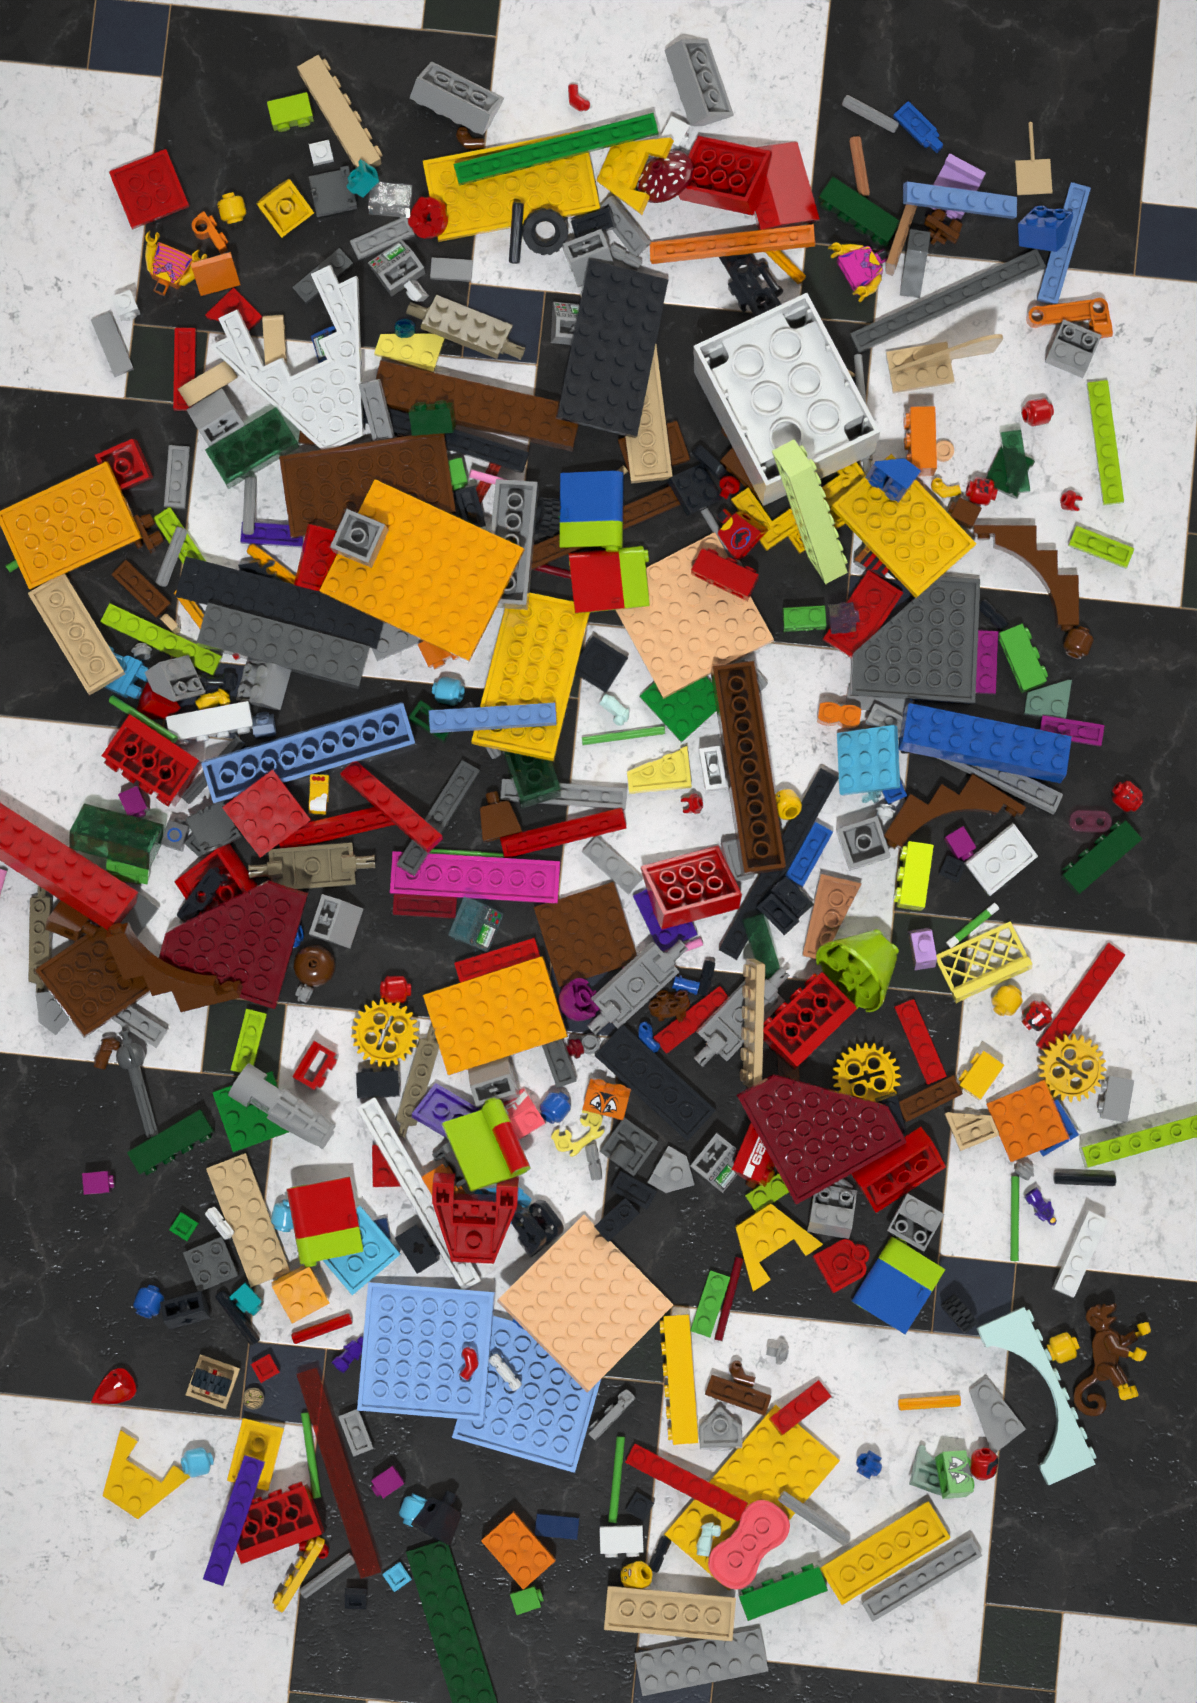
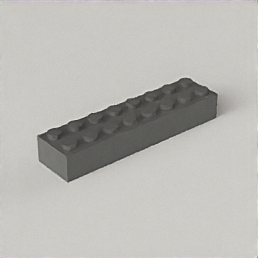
[197,603,370,689]

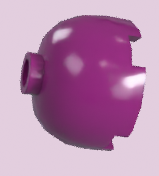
[559,978,600,1021]

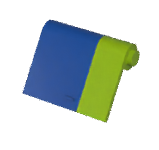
[559,471,624,552]
[851,1236,945,1335]

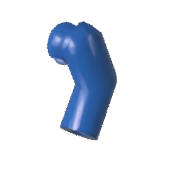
[639,1022,660,1053]

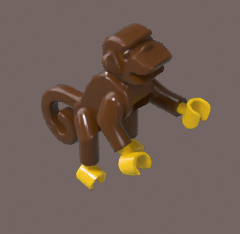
[1074,1303,1151,1416]

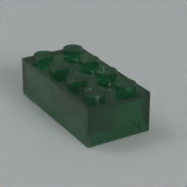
[205,407,299,489]
[502,751,561,809]
[69,803,164,870]

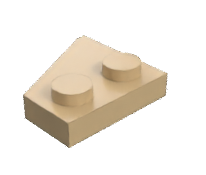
[944,1112,999,1151]

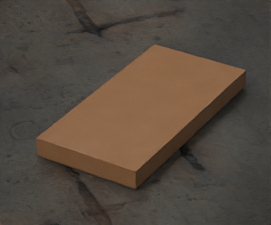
[886,204,917,276]

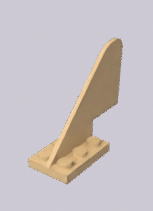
[886,334,1003,393]

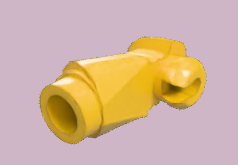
[194,688,230,710]

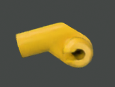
[931,478,961,498]

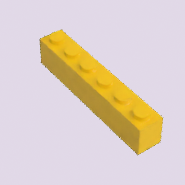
[659,1314,698,1445]

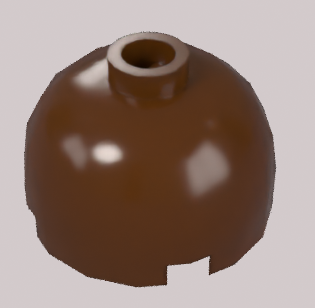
[293,945,336,987]

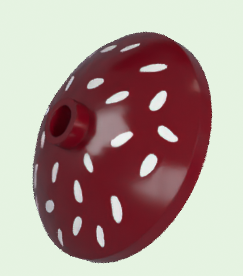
[636,150,693,203]

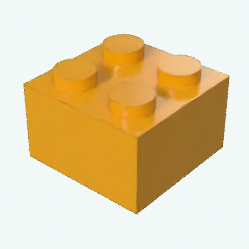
[271,1265,330,1324]

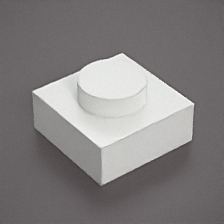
[309,140,334,166]
[404,280,429,302]

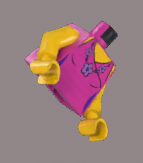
[828,243,888,302]

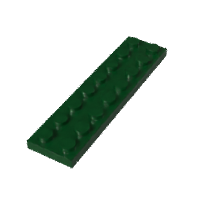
[406,1541,497,1703]

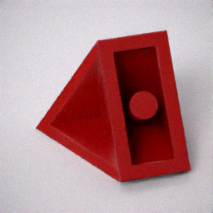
[136,682,181,719]

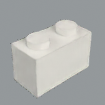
[699,746,727,793]
[600,1525,643,1557]

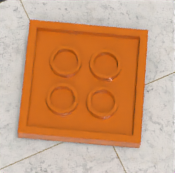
[986,1080,1070,1162]

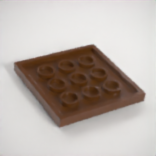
[534,882,637,987]
[35,925,150,1038]

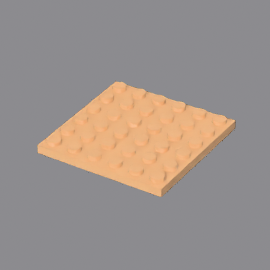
[615,532,774,699]
[497,1215,673,1392]

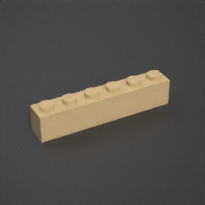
[297,55,382,168]

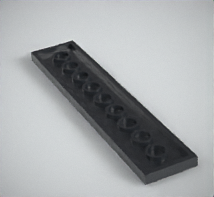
[175,556,384,650]

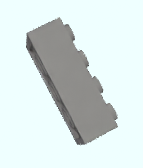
[664,39,734,126]
[410,61,504,135]

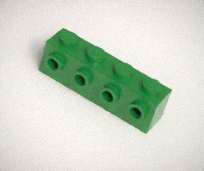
[738,1563,828,1621]

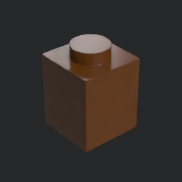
[948,497,982,530]

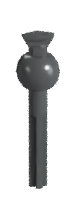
[116,1029,158,1138]

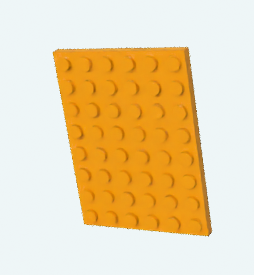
[319,480,525,662]

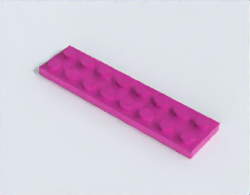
[390,851,560,904]

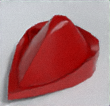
[91,1368,137,1404]

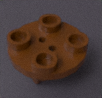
[648,990,690,1022]

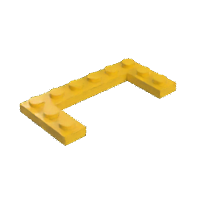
[731,462,866,551]

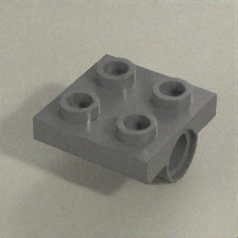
[600,1118,658,1176]

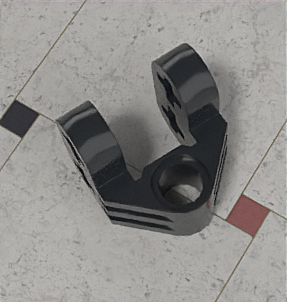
[511,1200,564,1258]

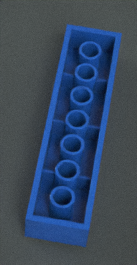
[898,703,1072,783]

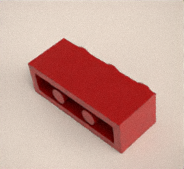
[691,548,759,602]

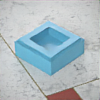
[382,1562,412,1592]

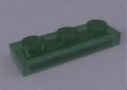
[1000,430,1031,495]
[742,913,780,979]

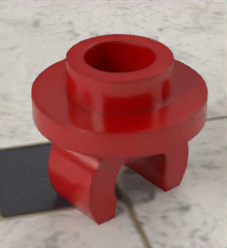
[719,476,740,499]
[1060,490,1083,511]
[681,793,703,814]

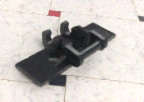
[719,254,783,317]

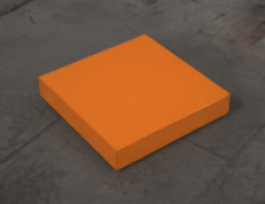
[190,252,240,296]

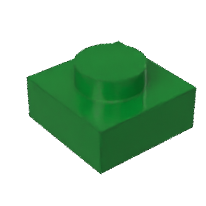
[169,1212,199,1241]

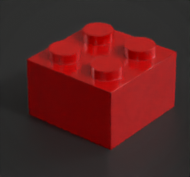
[95,439,153,492]

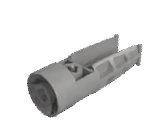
[228,1063,336,1149]

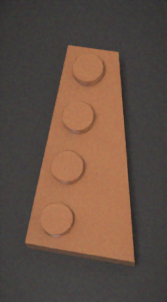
[802,874,862,959]

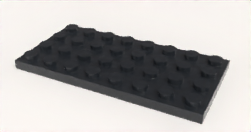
[556,259,668,438]

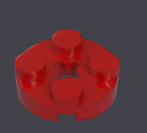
[408,197,448,239]

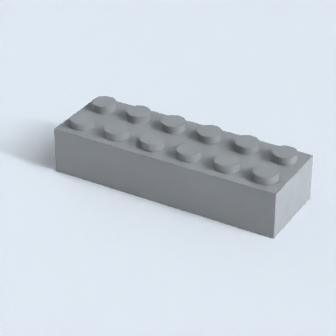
[491,479,539,610]

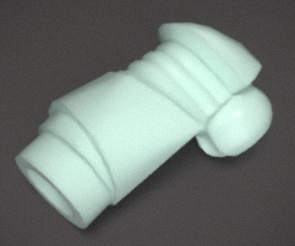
[599,694,629,726]
[696,1522,721,1557]

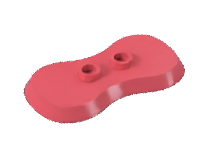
[708,1500,790,1589]

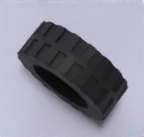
[522,208,568,255]

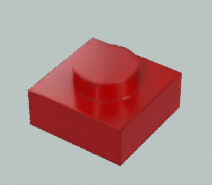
[251,1354,280,1383]

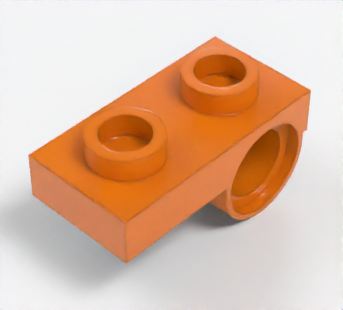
[192,212,228,255]

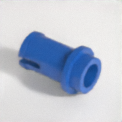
[672,975,700,995]

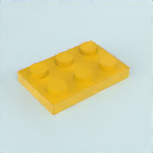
[227,1418,285,1491]

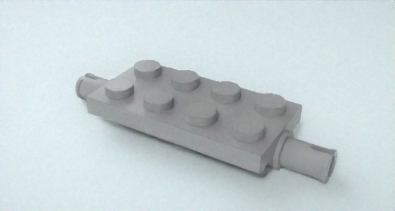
[587,940,688,1035]
[694,967,790,1067]

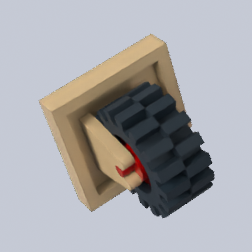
[186,1354,241,1409]

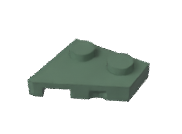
[1024,680,1072,719]
[909,1445,942,1496]

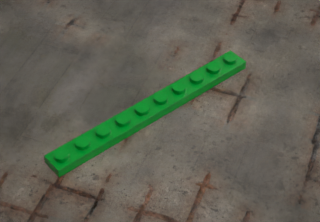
[454,113,659,186]

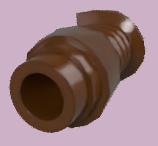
[93,1036,120,1070]

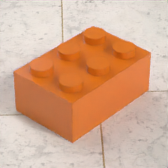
[903,406,937,476]
[481,1511,556,1590]

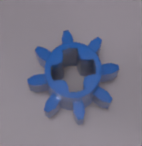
[856,1450,882,1479]

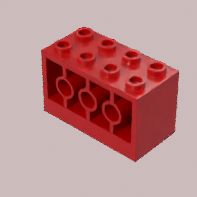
[101,714,202,807]
[763,972,857,1070]
[236,1481,325,1564]

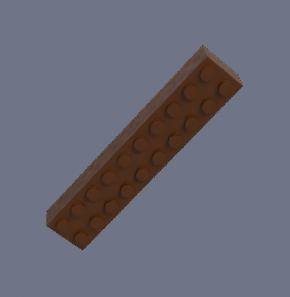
[375,360,580,452]
[711,661,786,876]

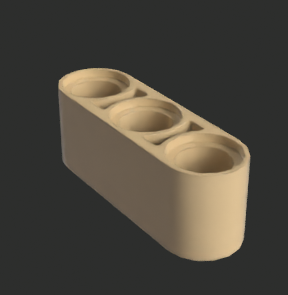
[263,315,287,366]
[178,361,238,407]

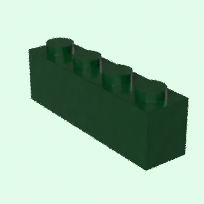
[818,177,900,247]
[1061,820,1142,895]
[127,1110,215,1176]

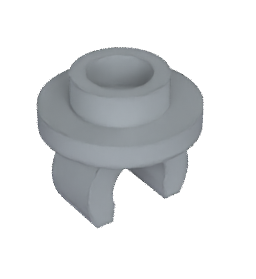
[766,1343,789,1365]

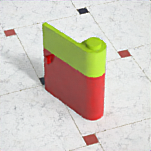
[286,1177,363,1268]

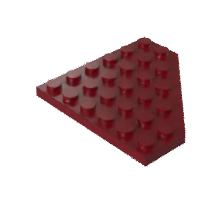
[159,881,308,1009]
[736,1074,907,1205]

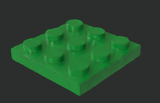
[639,677,717,743]
[212,1071,289,1152]

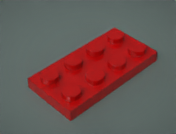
[823,570,903,659]

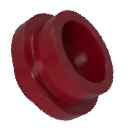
[566,1038,584,1059]

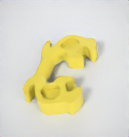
[551,1110,604,1157]

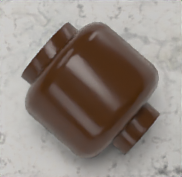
[1063,626,1094,659]

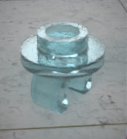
[862,791,881,803]

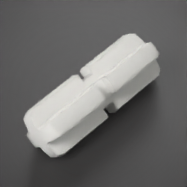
[205,1207,234,1240]

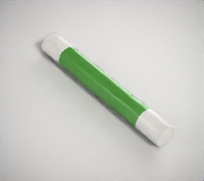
[946,903,999,948]

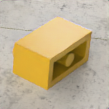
[958,1051,1004,1101]

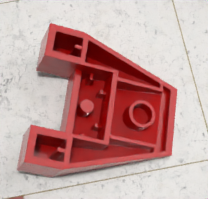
[432,1173,519,1264]

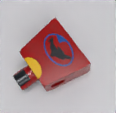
[717,509,769,560]

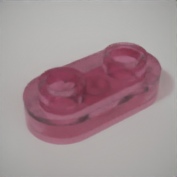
[1069,810,1112,833]

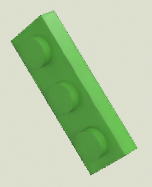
[690,1271,730,1338]

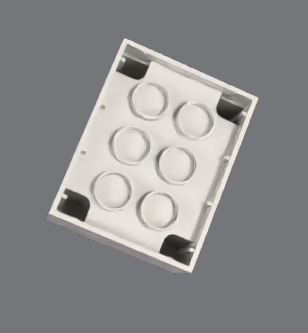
[693,293,880,506]

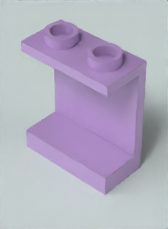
[932,153,986,221]

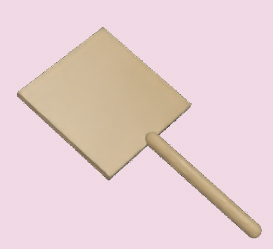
[1015,122,1052,195]

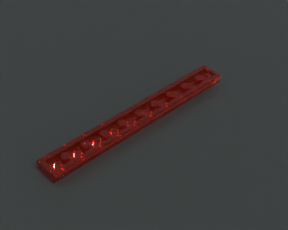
[296,1368,382,1579]

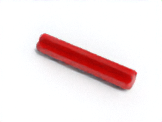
[291,1314,353,1344]

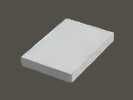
[964,823,1038,896]

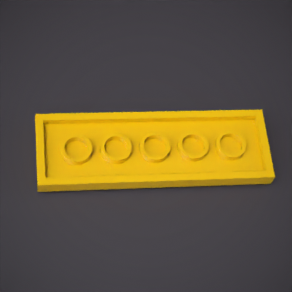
[820,1501,951,1605]

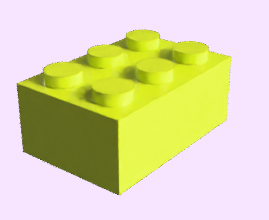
[894,841,934,911]

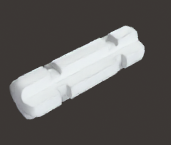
[489,1353,522,1391]

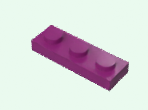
[976,630,998,694]
[1040,715,1104,747]

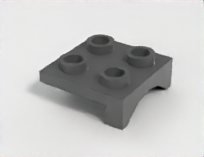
[309,166,357,217]
[185,801,242,856]
[432,1142,467,1187]
[183,1237,239,1291]

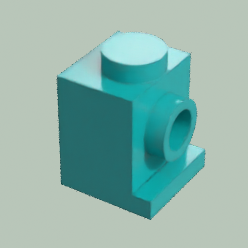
[346,159,379,197]
[229,1283,264,1316]

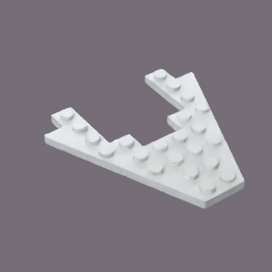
[210,265,364,450]

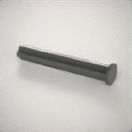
[181,735,247,804]

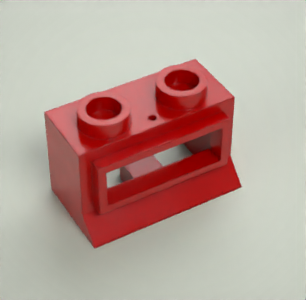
[292,1041,338,1091]

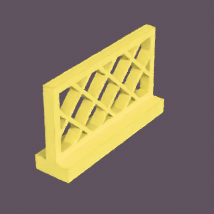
[936,921,1033,1003]

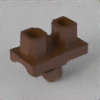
[924,209,963,246]
[129,514,164,554]

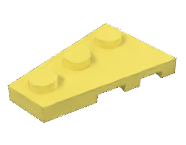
[627,746,692,794]

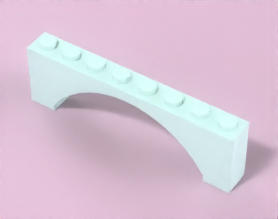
[976,1307,1096,1485]

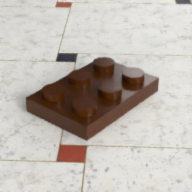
[618,421,690,479]

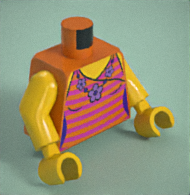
[145,231,207,296]

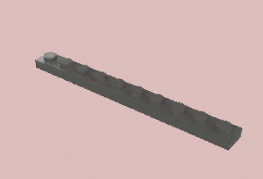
[850,249,1046,354]

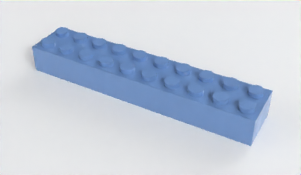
[201,702,415,803]

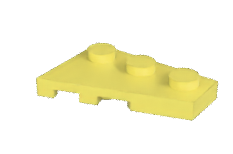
[374,334,445,373]

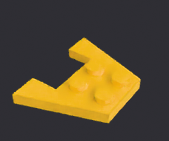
[596,137,674,215]
[735,1203,823,1291]
[102,1430,190,1519]

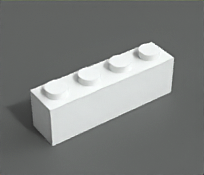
[166,701,253,746]
[1052,1211,1108,1298]

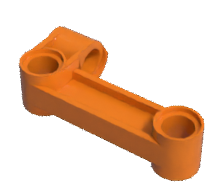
[1026,298,1113,339]

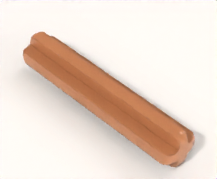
[850,136,870,197]

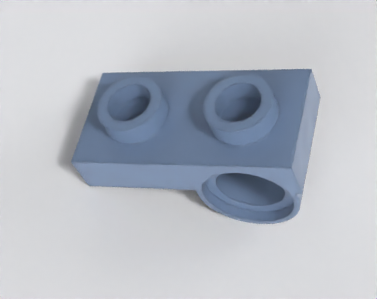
[252,712,276,738]

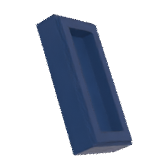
[535,1514,579,1540]

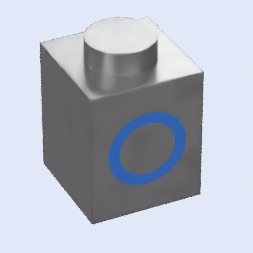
[161,818,190,852]

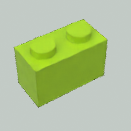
[267,92,314,132]

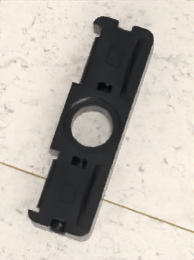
[177,867,228,922]

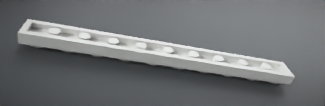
[356,1097,481,1290]

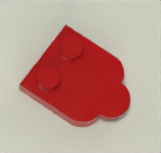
[812,1239,869,1293]

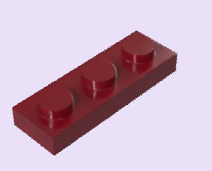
[393,894,457,919]

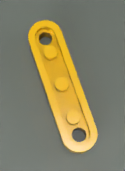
[272,1536,325,1613]

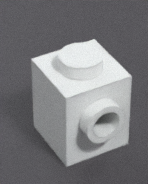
[660,116,690,151]
[111,290,140,322]

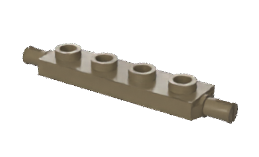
[28,886,53,996]
[395,1026,439,1138]

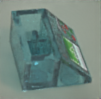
[448,896,504,952]

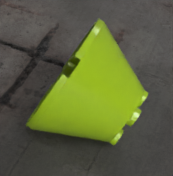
[816,929,899,1012]

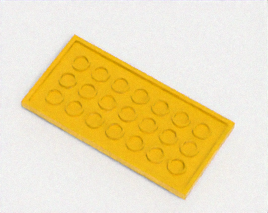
[423,130,600,242]
[471,593,590,761]
[664,1404,840,1591]

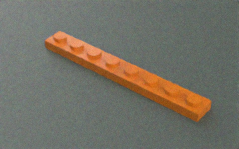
[650,224,815,264]

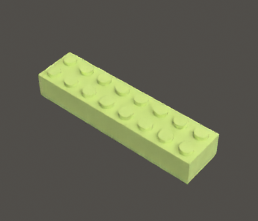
[772,440,848,584]

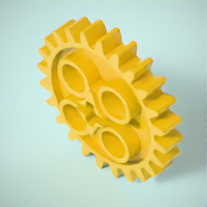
[351,999,419,1067]
[1037,1033,1107,1102]
[832,1043,901,1102]

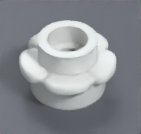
[875,804,896,820]

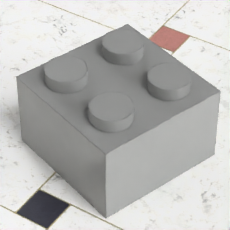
[330,509,389,568]
[836,816,891,871]

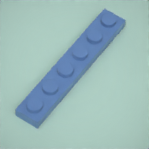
[903,182,1017,219]
[1037,182,1091,305]
[429,703,557,733]

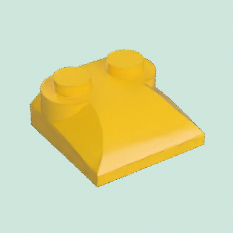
[256,179,314,238]

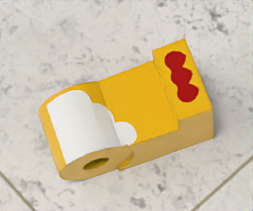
[309,774,330,815]

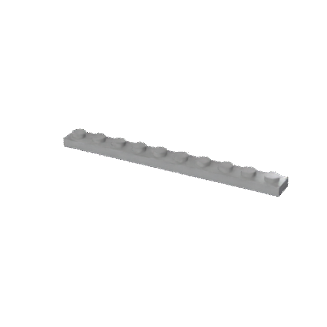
[865,703,1063,814]

